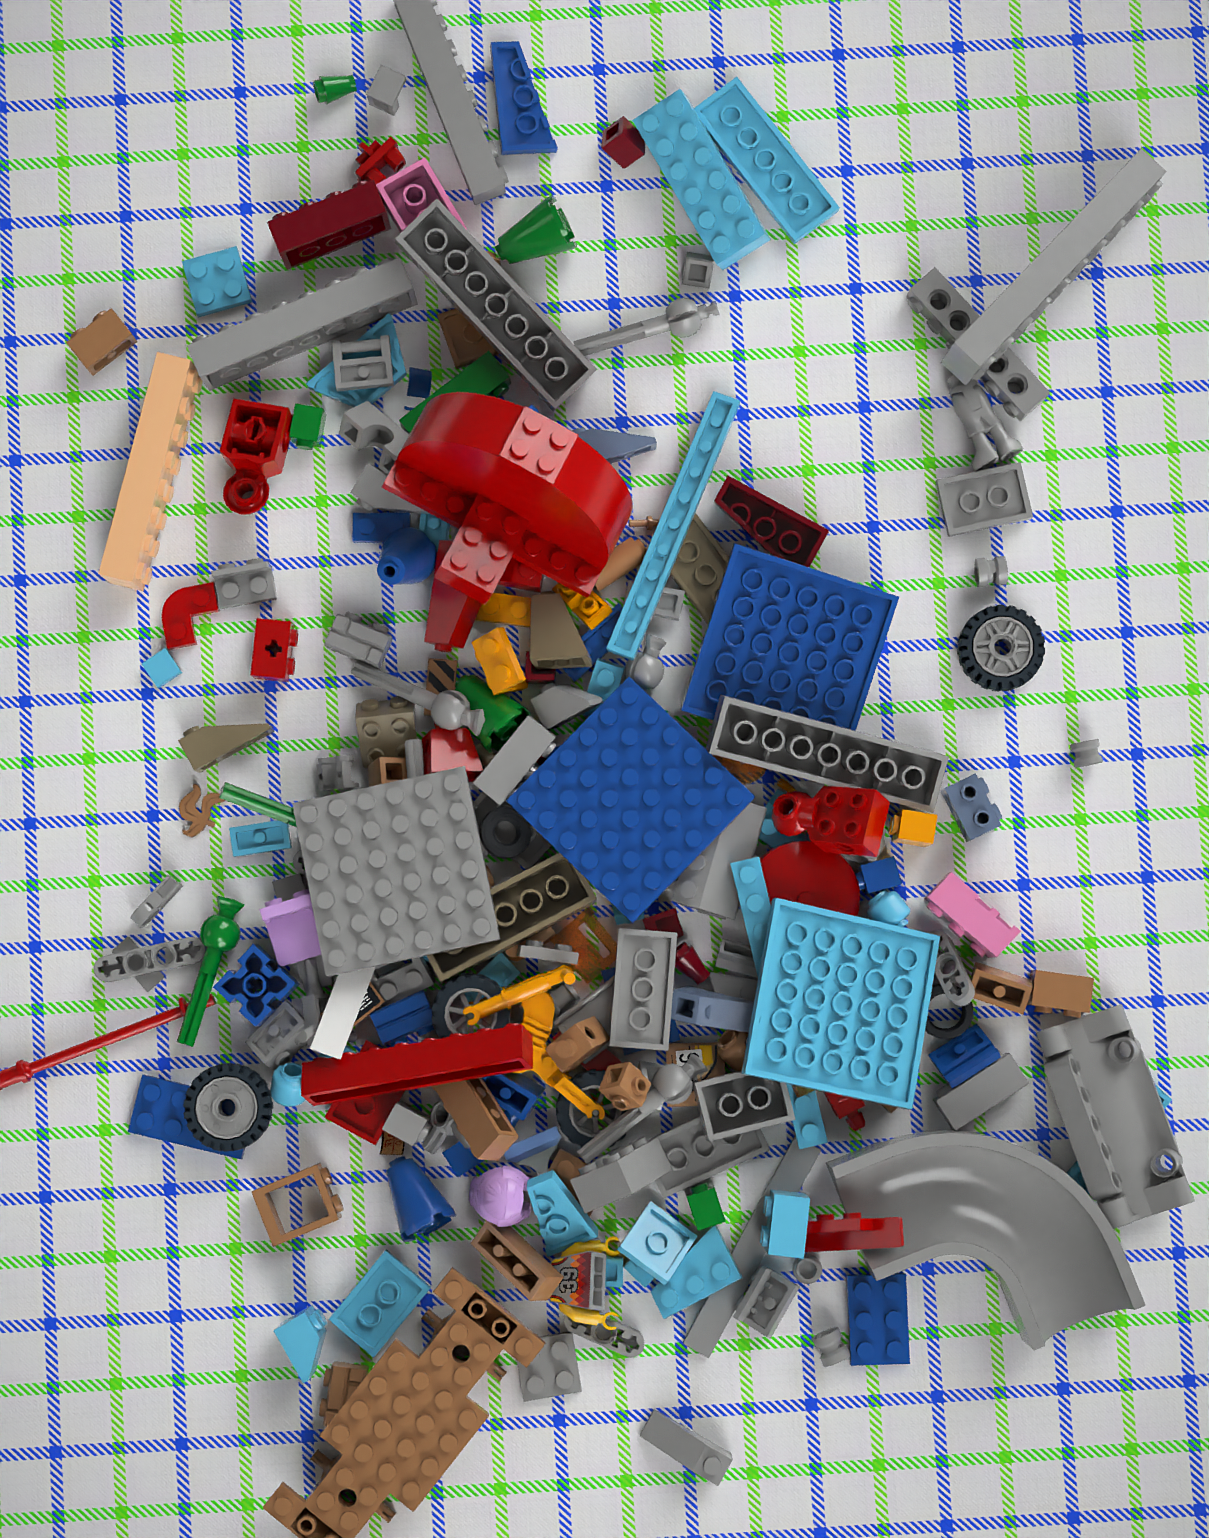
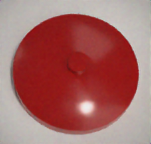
[760,840,860,916]

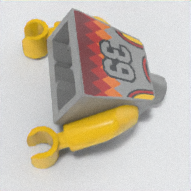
[549,1236,621,1330]

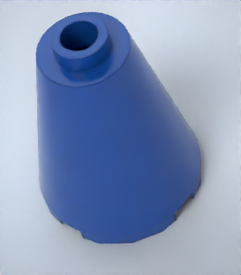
[377,527,437,585]
[386,1156,456,1242]

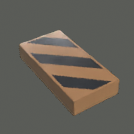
[424,658,458,717]

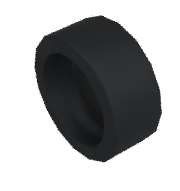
[925,984,973,1039]

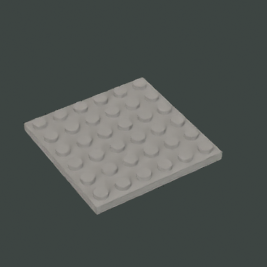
[292,766,501,977]

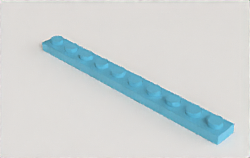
[606,391,740,661]
[730,856,828,1149]

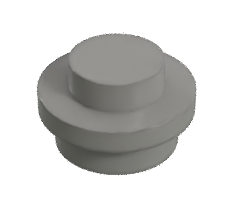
[792,1254,822,1284]

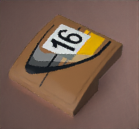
[666,1042,725,1107]

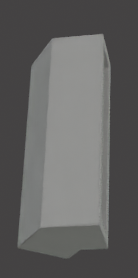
[715,938,758,978]

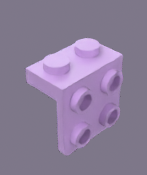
[259,889,321,966]

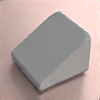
[682,252,714,289]

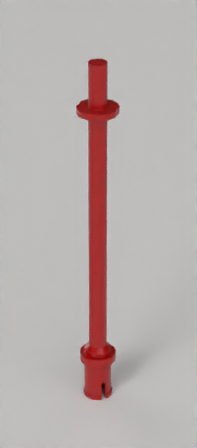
[0,994,216,1090]

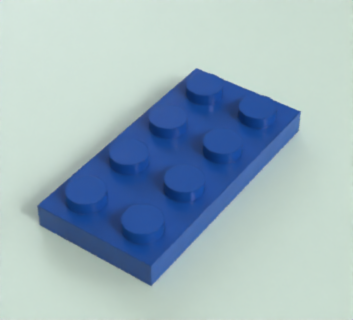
[128,1074,245,1159]

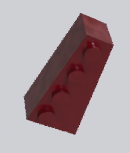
[714,476,829,567]

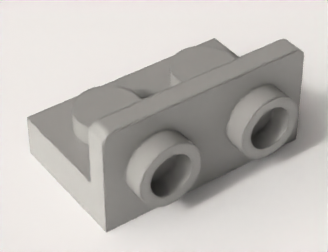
[211,558,277,609]
[245,1000,308,1070]

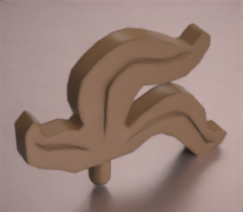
[179,784,225,838]

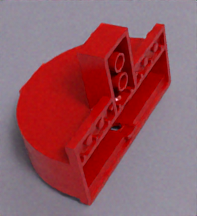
[382,392,633,605]

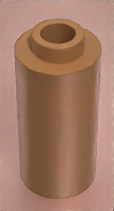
[594,537,647,592]

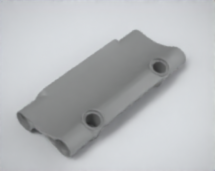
[1036,1004,1195,1229]

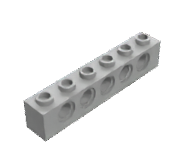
[906,267,1050,421]

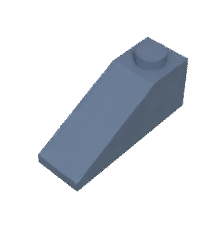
[572,427,657,464]

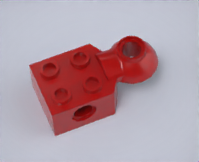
[219,398,293,515]
[772,786,890,857]

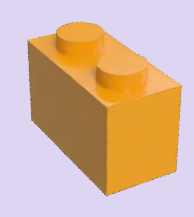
[888,809,938,847]

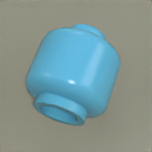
[867,889,910,927]
[270,1063,306,1107]

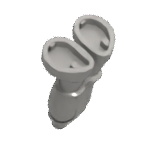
[947,375,1023,472]

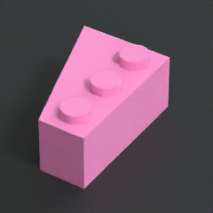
[924,872,1021,958]

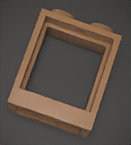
[251,1163,344,1247]

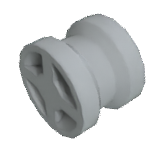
[1070,739,1103,768]

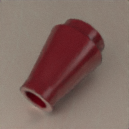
[675,942,710,985]

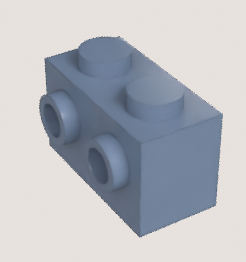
[941,773,1002,842]

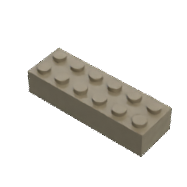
[427,853,597,984]

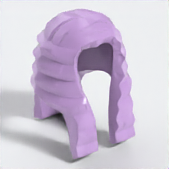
[469,1166,533,1227]

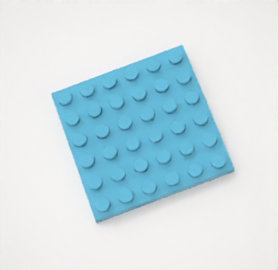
[741,898,940,1110]

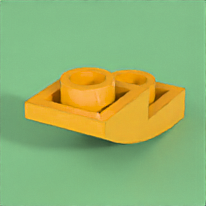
[552,583,613,630]

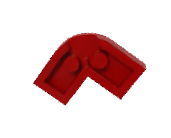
[162,582,220,650]

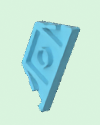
[306,314,407,407]

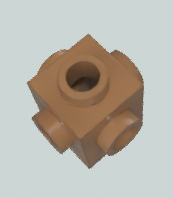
[598,1062,651,1111]

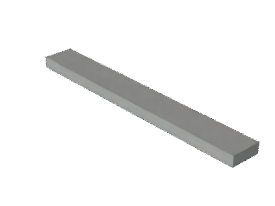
[683,1135,821,1358]

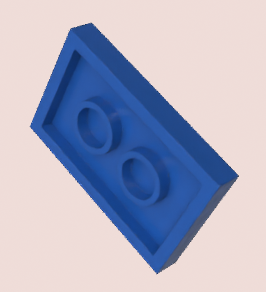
[846,1273,910,1366]

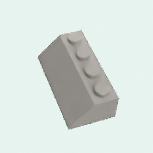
[672,803,767,920]

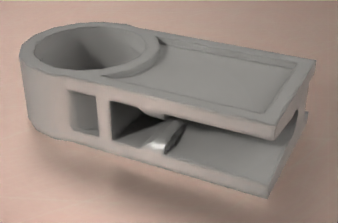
[130,875,183,928]

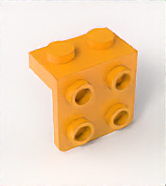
[471,627,528,695]

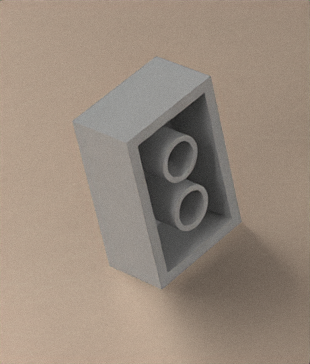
[693,1070,796,1141]
[570,1137,672,1213]

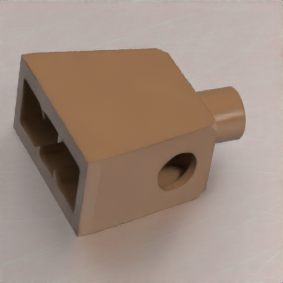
[545,1016,610,1073]

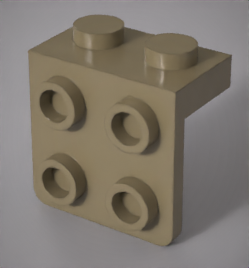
[355,696,417,769]

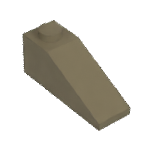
[178,723,275,773]

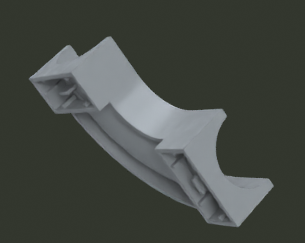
[826,1130,1146,1350]

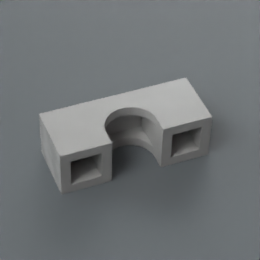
[339,401,409,475]

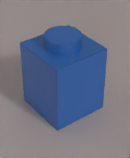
[855,856,902,895]

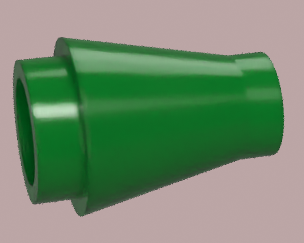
[313,75,357,105]

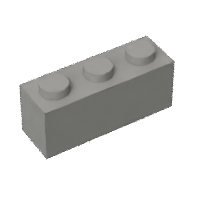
[473,715,557,805]
[933,1051,1029,1131]

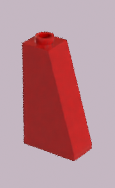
[424,540,482,653]

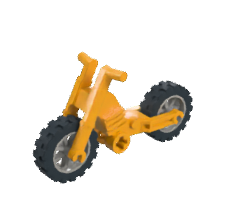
[432,964,627,1148]

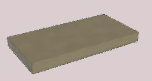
[670,513,729,625]

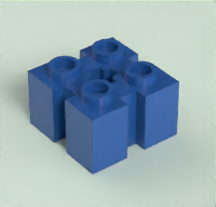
[213,944,300,1027]

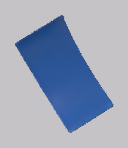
[404,367,432,411]

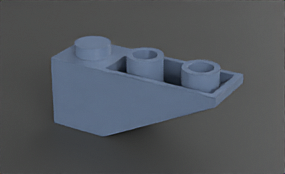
[671,986,754,1032]

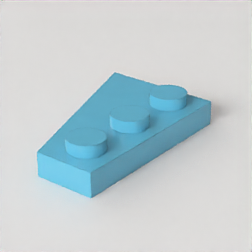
[527,1170,599,1257]
[651,1225,743,1319]

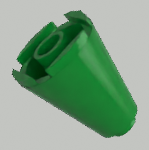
[495,195,577,264]
[454,674,531,753]

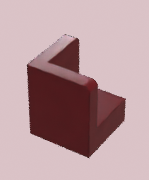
[601,116,645,169]
[525,651,556,684]
[642,908,684,938]

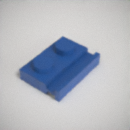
[928,1023,1001,1089]

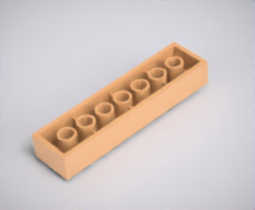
[98,352,203,591]

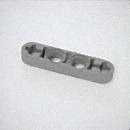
[94,937,206,982]

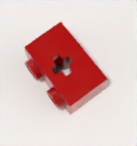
[250,618,298,682]

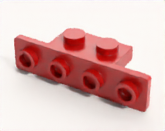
[805,1212,904,1252]

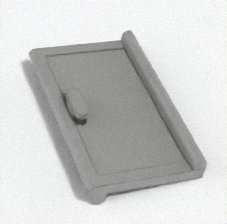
[553,975,615,1064]

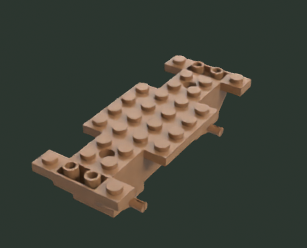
[263,1267,546,1538]

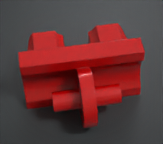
[355,137,406,184]

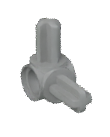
[422,1101,470,1154]

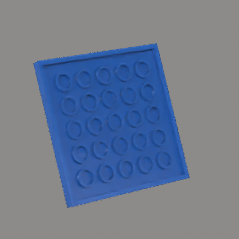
[680,543,899,731]
[506,677,755,924]

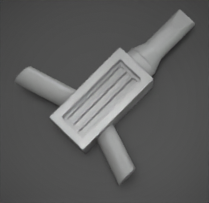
[299,959,357,1047]

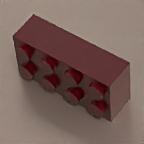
[267,180,392,270]

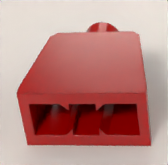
[422,722,483,782]

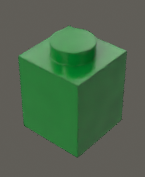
[289,404,327,450]
[686,1183,726,1231]

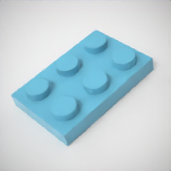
[328,1249,431,1358]

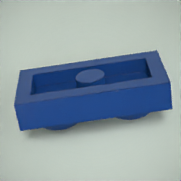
[352,513,411,543]

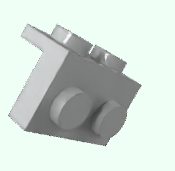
[733,1266,800,1338]

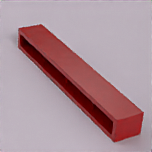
[301,1023,533,1106]

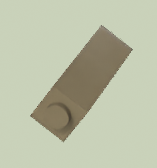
[530,591,592,670]

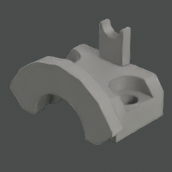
[317,755,359,790]

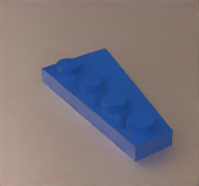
[490,41,558,155]

